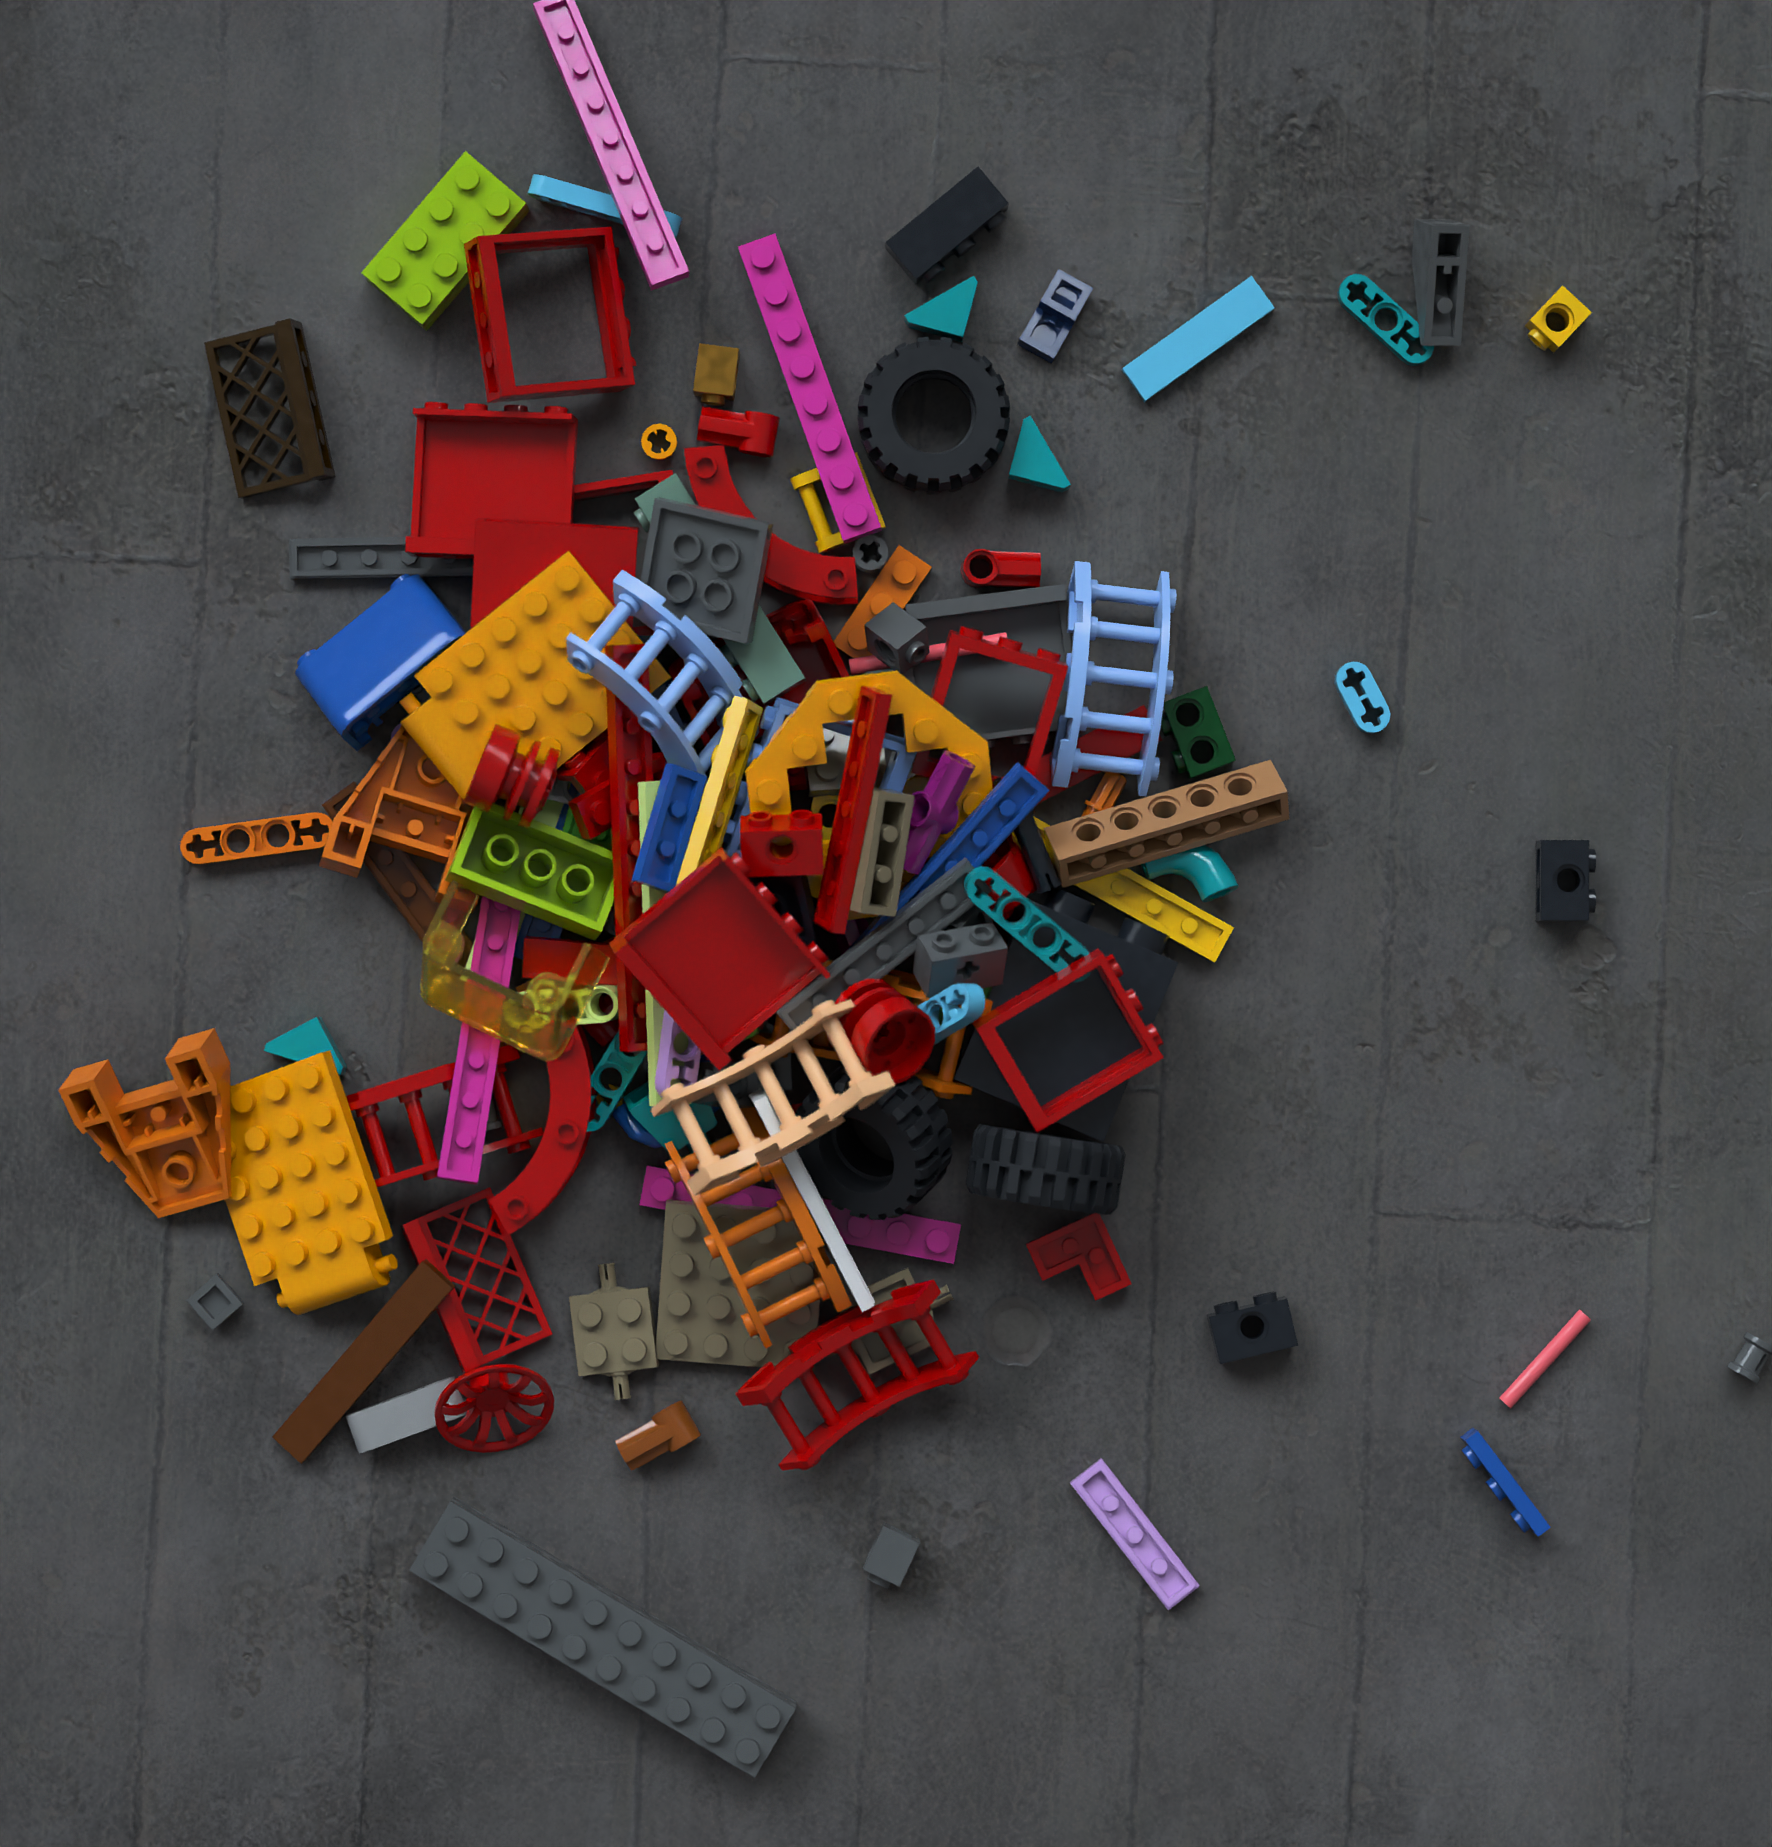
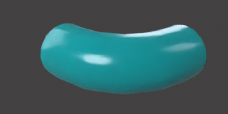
[1140,845,1239,902]

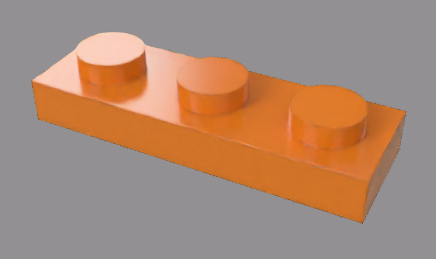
[833,545,932,659]

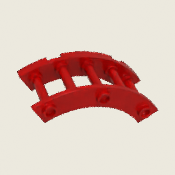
[684,445,858,605]
[489,1014,597,1235]
[346,1043,544,1187]
[735,1280,979,1471]

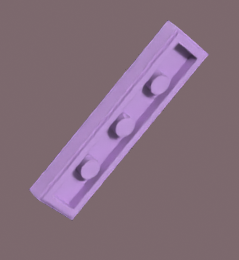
[1070,1458,1200,1610]

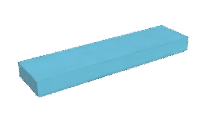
[1122,276,1275,402]

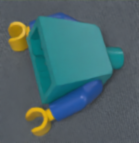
[597,1053,719,1153]

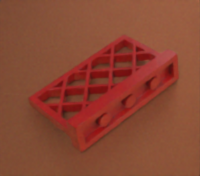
[400,1187,553,1373]

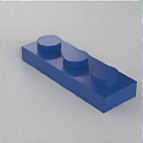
[632,764,707,893]
[1461,1428,1551,1537]

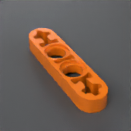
[180,812,333,864]

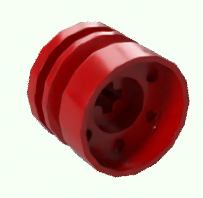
[463,724,560,829]
[826,978,935,1084]

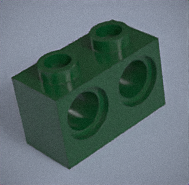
[1161,686,1236,779]

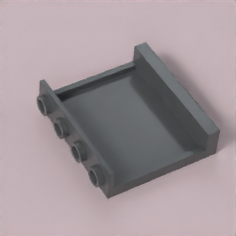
[905,584,1072,756]

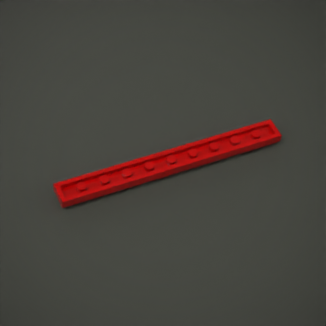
[605,644,653,1052]

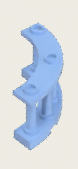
[1050,561,1176,797]
[566,570,759,784]

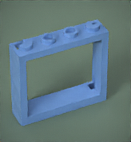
[723,697,916,857]

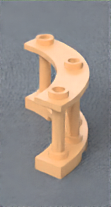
[651,999,896,1196]

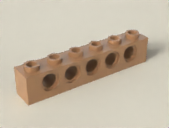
[1044,760,1289,888]

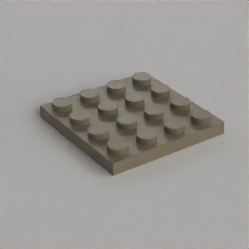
[656,1200,824,1371]

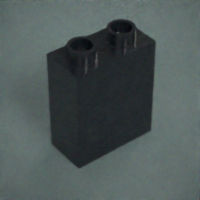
[954,886,1178,1142]

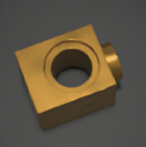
[693,343,740,406]

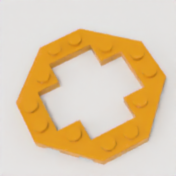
[745,670,993,920]

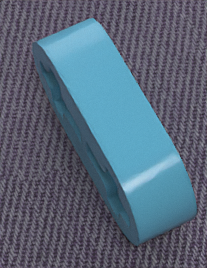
[1334,662,1390,734]

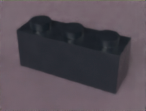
[885,166,1009,285]

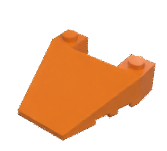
[319,726,480,913]
[58,1028,231,1218]

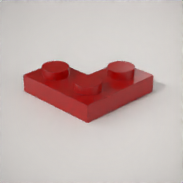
[1025,1213,1132,1301]

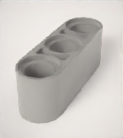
[345,1376,467,1454]

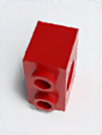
[740,810,824,877]

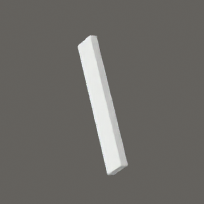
[749,1089,875,1312]

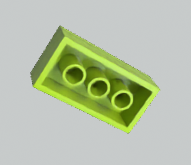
[361,151,530,331]
[445,804,614,941]

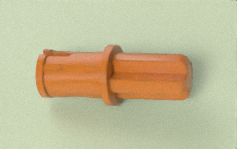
[1081,772,1127,817]

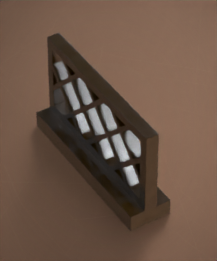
[204,318,336,498]

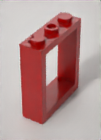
[910,626,1068,788]
[972,948,1164,1132]

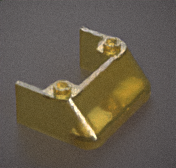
[420,880,610,1061]

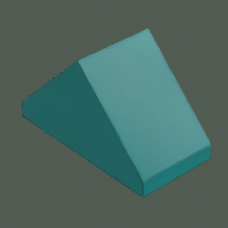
[904,276,978,342]
[1008,416,1071,493]
[264,1017,347,1075]

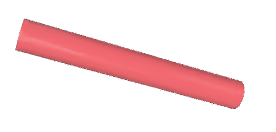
[1499,1310,1591,1409]

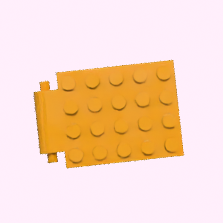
[399,550,671,800]
[225,1051,398,1315]

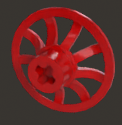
[434,1364,555,1453]

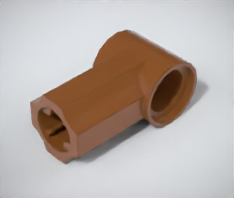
[615,1400,701,1471]

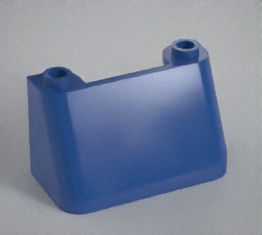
[295,574,466,751]

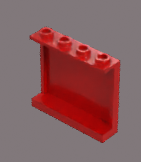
[405,402,578,560]
[470,518,639,629]
[609,847,831,1071]

